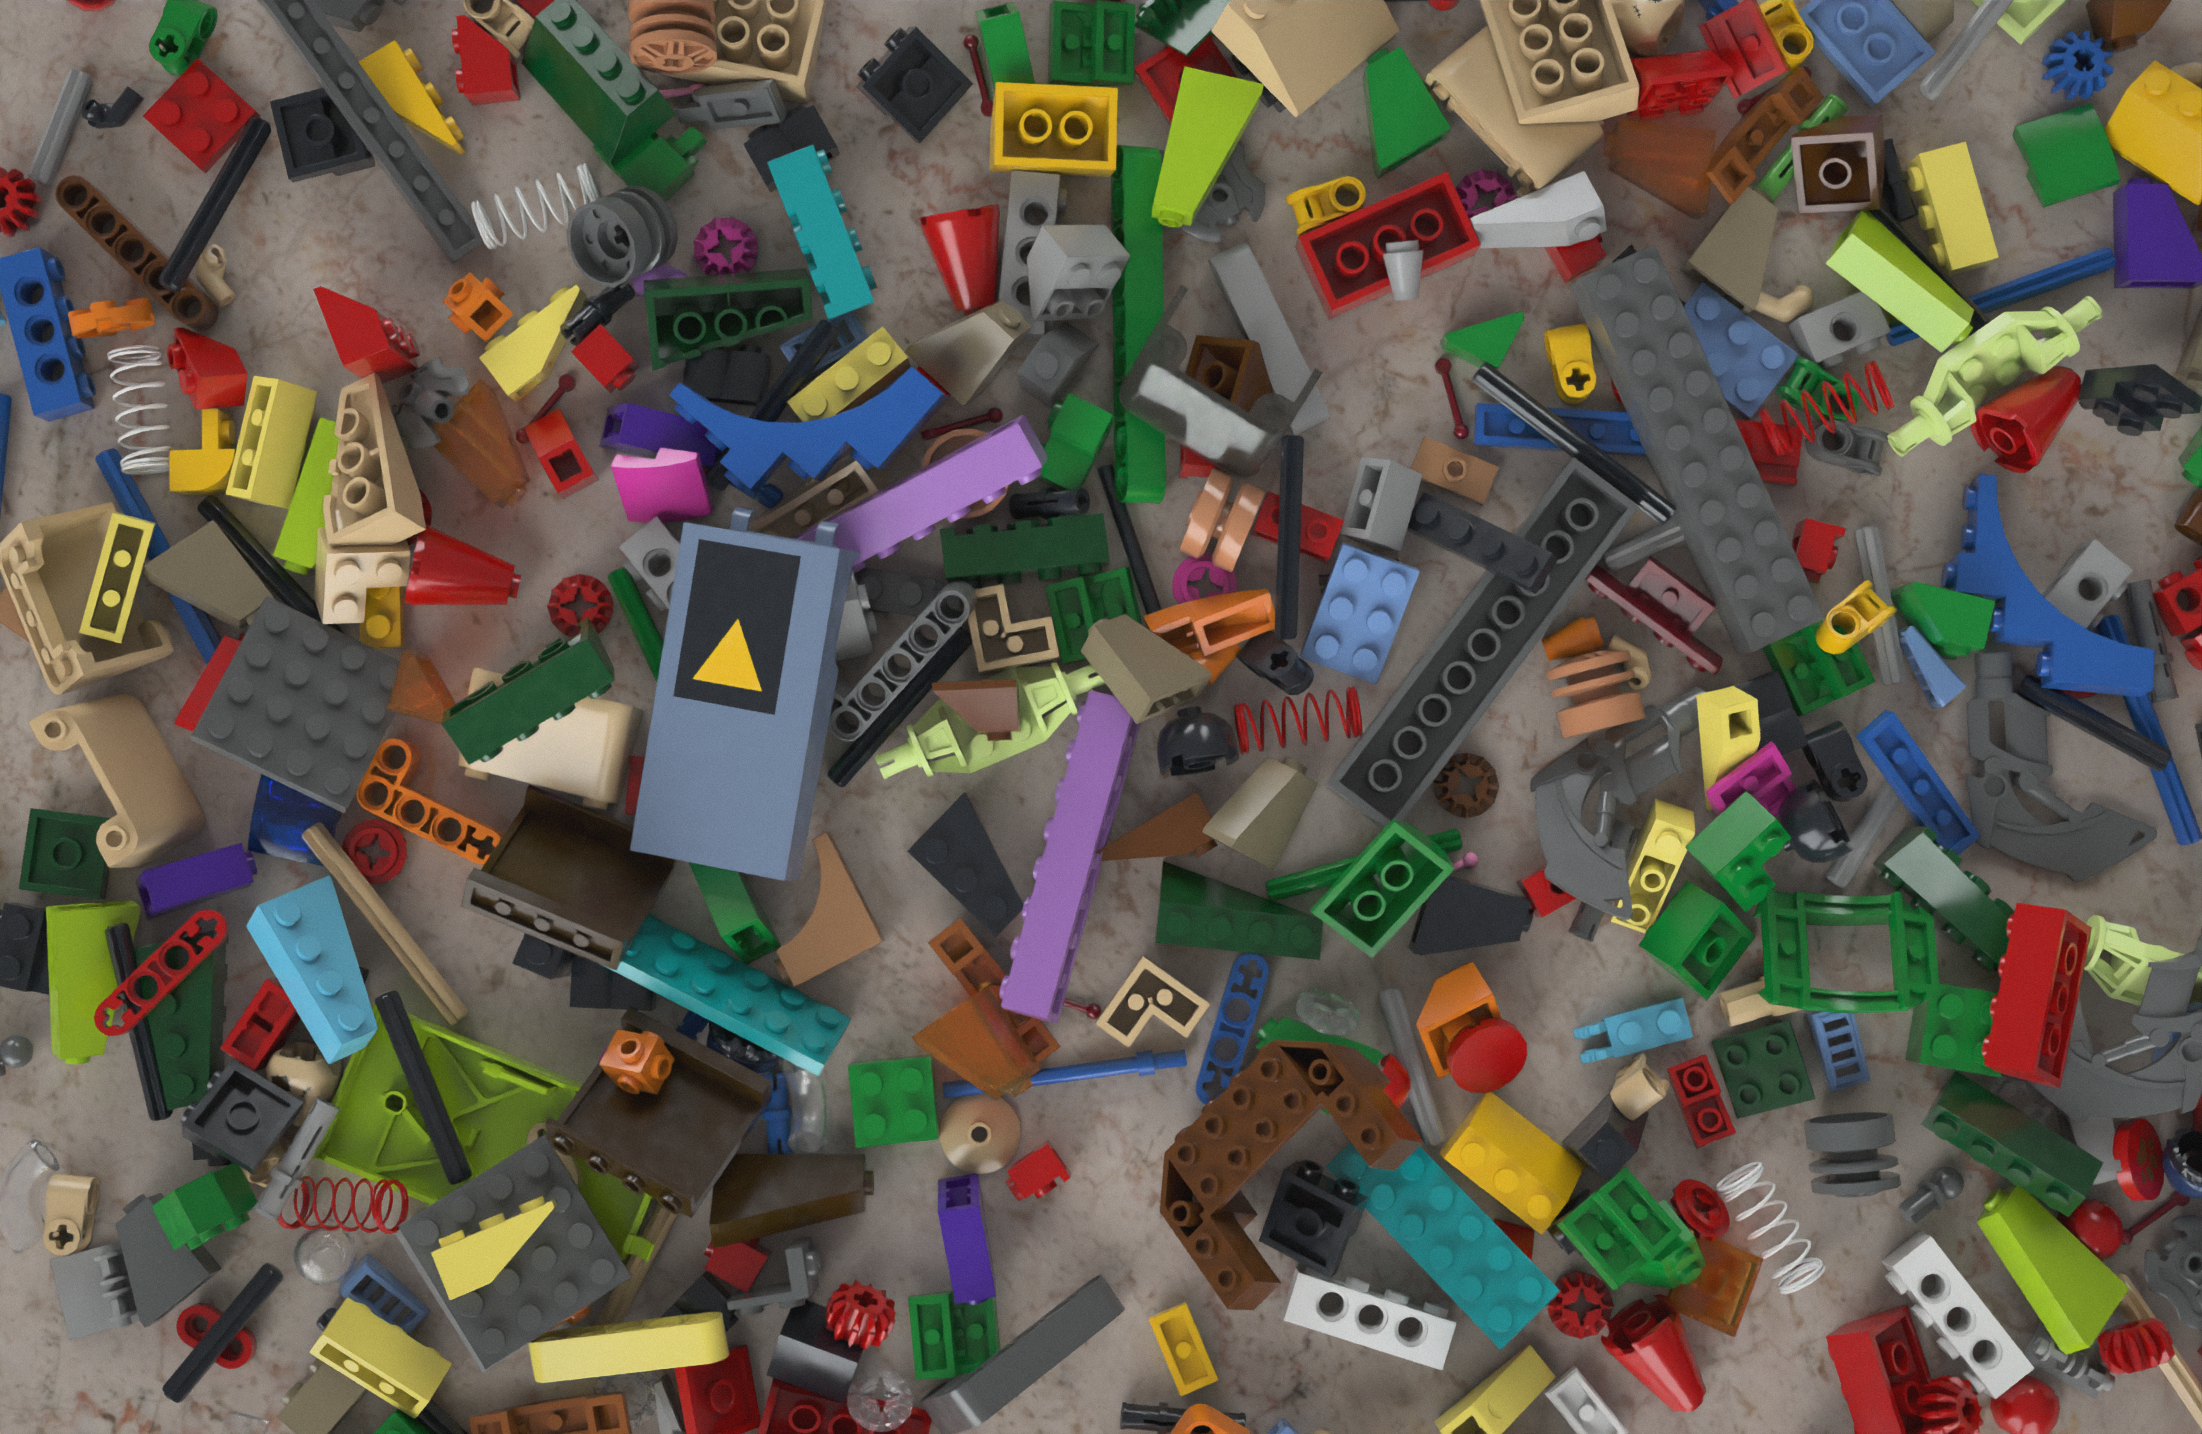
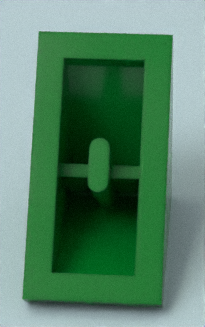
[1440,311,1525,370]

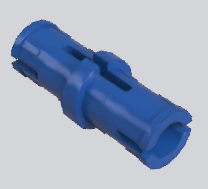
[761,1072,794,1154]

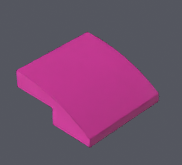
[611,448,714,523]
[1706,742,1796,818]

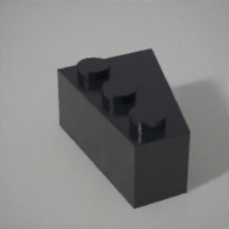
[907,792,1024,937]

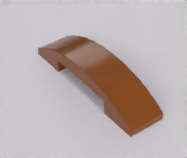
[1706,67,1824,204]
[928,917,1061,1072]
[469,1392,632,1434]

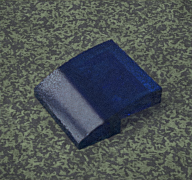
[247,774,342,866]

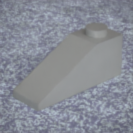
[1470,171,1607,248]

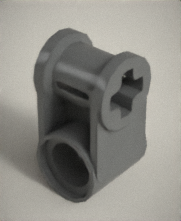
[1805,420,1889,476]

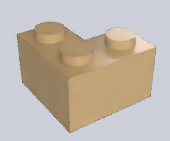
[314,528,411,624]
[968,584,1060,676]
[1095,955,1211,1048]

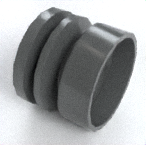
[566,185,678,287]
[1804,1112,1901,1198]

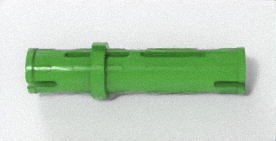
[1754,94,1849,203]

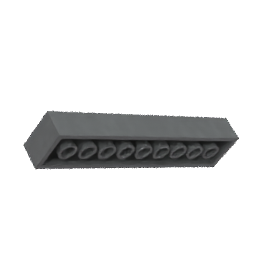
[1570,244,1825,654]
[1324,457,1640,829]

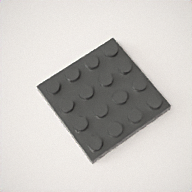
[189,595,417,813]
[398,1134,632,1370]

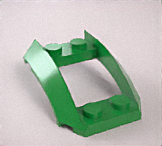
[1753,887,1940,1013]

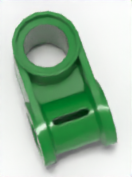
[149,0,218,77]
[1775,357,1859,424]

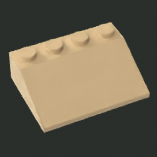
[651,0,827,104]
[1211,0,1400,118]
[1479,0,1639,124]

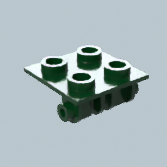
[1135,0,1232,57]
[1711,1019,1816,1119]

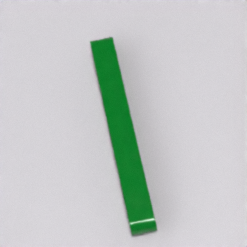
[1111,145,1166,504]

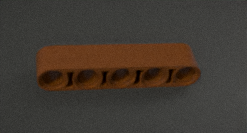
[55,175,219,331]

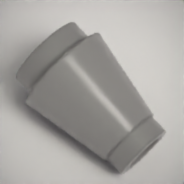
[1382,240,1423,301]

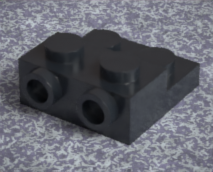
[856,26,973,143]
[270,88,375,183]
[2078,364,2202,436]
[0,902,49,995]
[180,1059,304,1174]
[1259,1160,1368,1278]

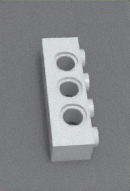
[1881,1231,2034,1399]
[1281,1267,1457,1370]

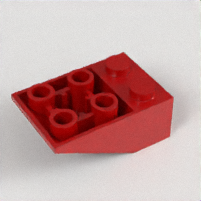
[1627,49,1733,121]

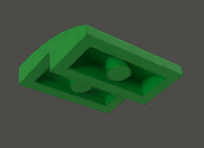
[1048,0,1135,86]
[2012,103,2120,208]
[1045,567,1143,665]
[1763,615,1876,717]
[1557,1166,1682,1290]
[908,1290,1000,1380]

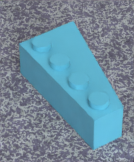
[246,875,378,1064]

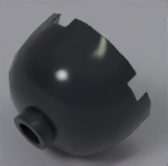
[1157,706,1239,776]
[1778,779,1853,863]

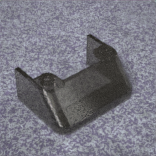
[1119,285,1323,480]

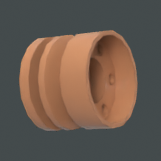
[628,0,717,75]
[1546,650,1646,739]

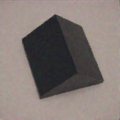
[766,1300,863,1404]

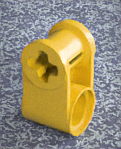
[1759,0,1814,72]
[1285,176,1366,237]
[1544,323,1596,405]
[1815,580,1897,654]

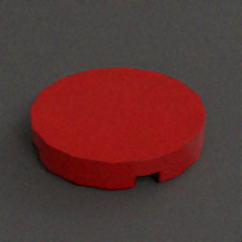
[1446,1018,1528,1093]

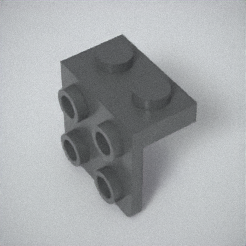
[727,1236,823,1315]

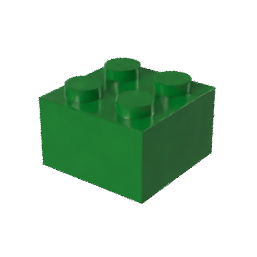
[1905,983,2001,1078]
[848,1054,941,1148]

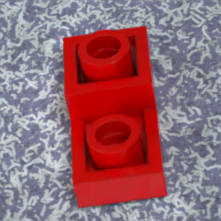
[1667,1054,1736,1149]

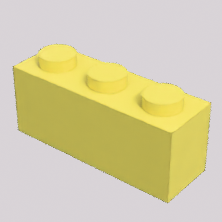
[1907,141,1999,276]
[787,326,911,422]
[226,376,318,509]
[79,512,156,644]
[309,1297,452,1419]

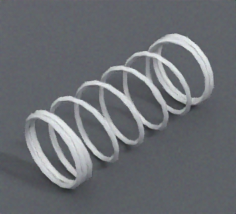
[471,163,601,251]
[107,345,173,475]
[1716,1161,1826,1294]

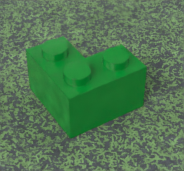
[1036,393,1113,490]
[1685,791,1791,912]
[151,1163,258,1251]

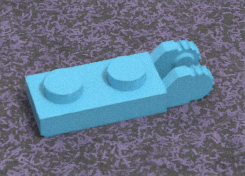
[1573,997,1693,1064]

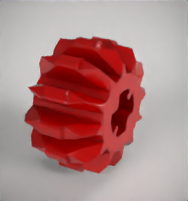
[0,167,43,237]
[825,1280,896,1350]
[2097,1318,2175,1375]
[1918,1375,1984,1434]

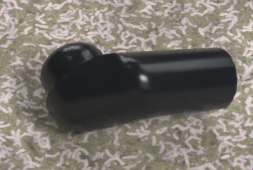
[81,86,144,129]

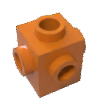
[442,272,514,342]
[599,1029,675,1094]

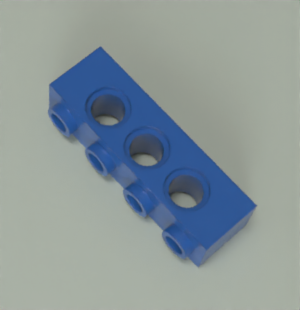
[0,247,96,422]

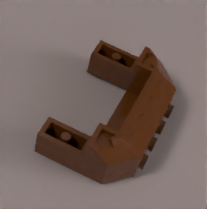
[1160,1040,1424,1310]

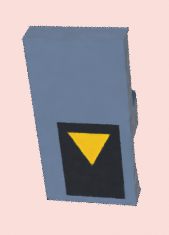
[630,507,861,881]

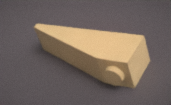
[749,455,887,538]

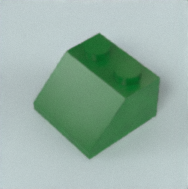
[1891,581,1995,660]
[1638,880,1756,1001]
[1625,1199,1706,1289]

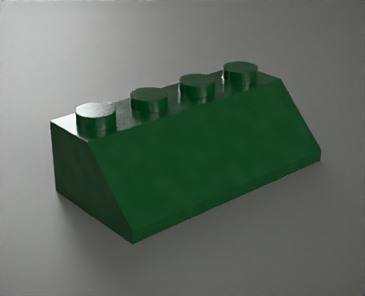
[521,0,675,166]

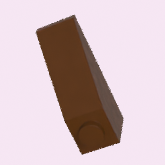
[1096,792,1218,861]

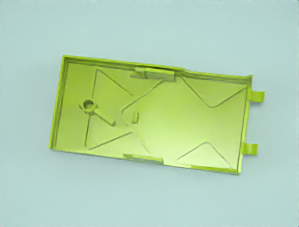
[312,1004,655,1264]

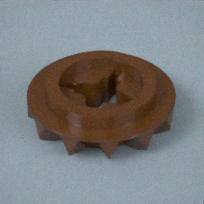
[1433,753,1500,818]

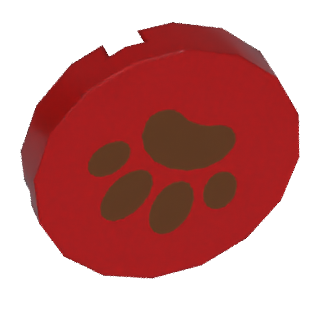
[2112,1118,2165,1201]

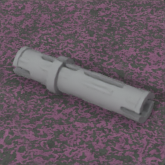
[253,1097,341,1221]

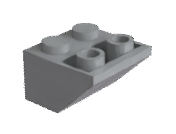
[1027,225,1130,321]

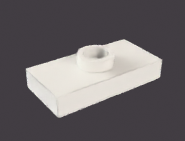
[1543,1366,1629,1434]

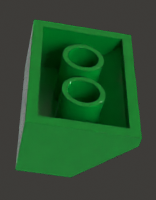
[1310,819,1455,958]

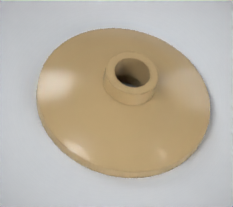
[940,1093,1021,1174]

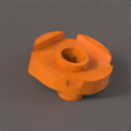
[68,298,155,338]

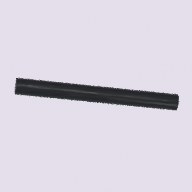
[1097,464,1162,615]

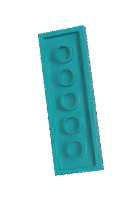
[603,914,851,1076]
[1326,1142,1561,1350]

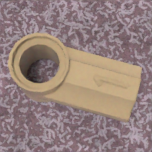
[1718,974,1801,1026]

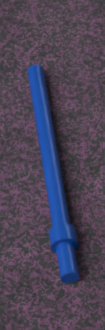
[942,1049,1187,1099]

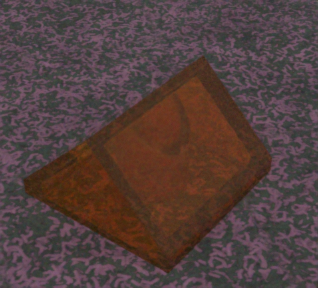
[386,649,456,724]
[1668,1230,1764,1337]

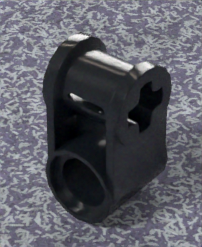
[1236,630,1314,695]
[1802,721,1868,802]

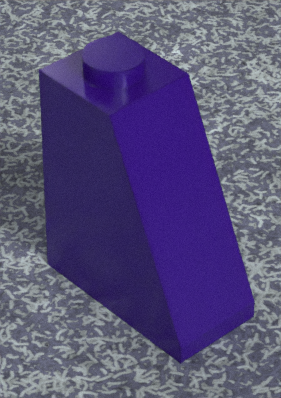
[2113,178,2202,289]
[599,403,722,468]
[135,843,257,920]
[938,1173,996,1305]

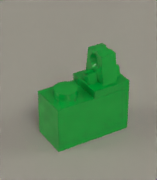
[592,126,707,203]

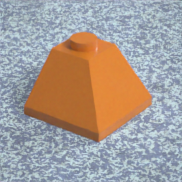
[1416,961,1502,1079]

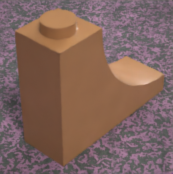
[774,832,885,987]

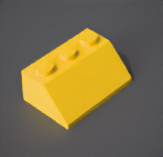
[2104,60,2202,206]
[989,82,1118,177]
[1438,1092,1585,1235]

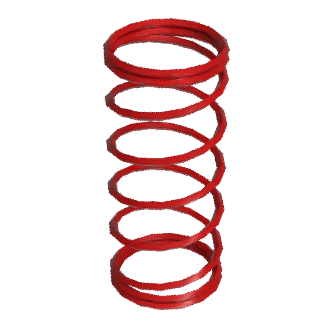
[1758,360,1895,457]
[1234,686,1363,755]
[277,1176,409,1234]

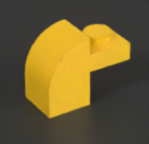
[169,409,236,496]

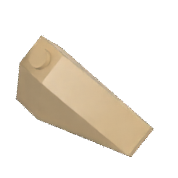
[323,373,426,547]

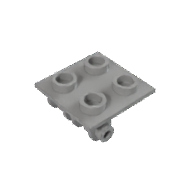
[50,1241,140,1340]
[2024,1315,2127,1399]

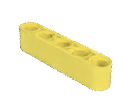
[528,1312,729,1383]

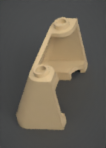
[1424,26,1604,197]
[0,502,174,695]
[458,668,644,810]
[28,694,205,868]

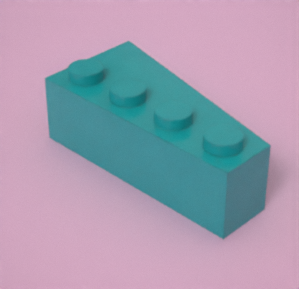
[767,144,878,320]

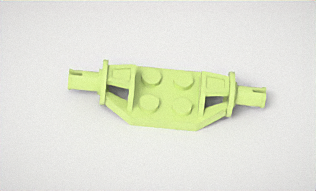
[1887,296,2102,457]
[874,661,1106,779]
[2084,915,2202,1006]

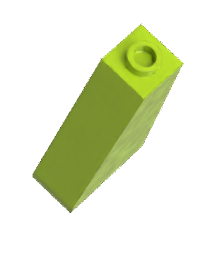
[1151,66,1264,227]
[1825,210,1974,353]
[273,417,407,576]
[46,899,140,1064]
[1976,1185,2129,1355]

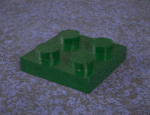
[19,808,110,900]

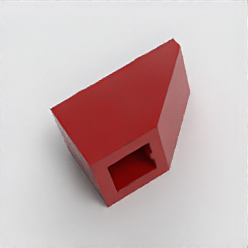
[452,15,520,105]
[167,327,248,410]
[524,408,599,499]

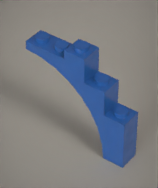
[669,366,948,491]
[1941,474,2155,697]

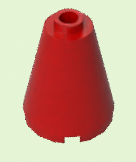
[919,204,1000,316]
[1970,366,2082,473]
[404,526,521,606]
[1601,1294,1706,1413]

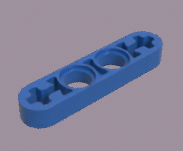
[1195,953,1269,1105]

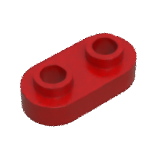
[176,1303,257,1369]

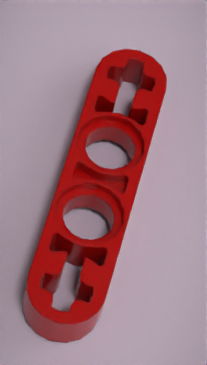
[94,909,230,1036]

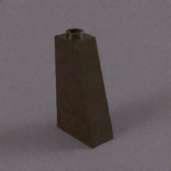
[709,1154,874,1247]

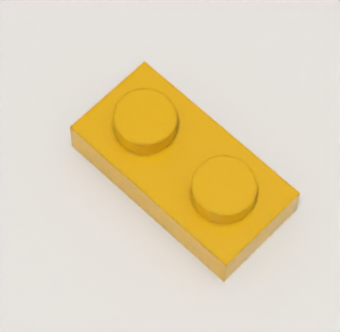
[360,586,404,649]
[1148,1302,1219,1396]

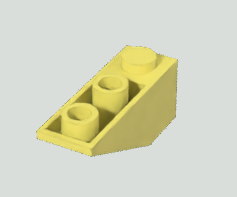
[479,284,587,402]
[1696,686,1760,811]
[1610,798,1695,934]
[431,1196,557,1300]
[1434,1344,1556,1434]

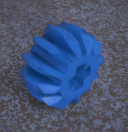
[2041,30,2114,101]

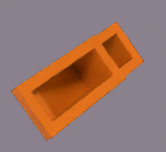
[1143,589,1275,656]

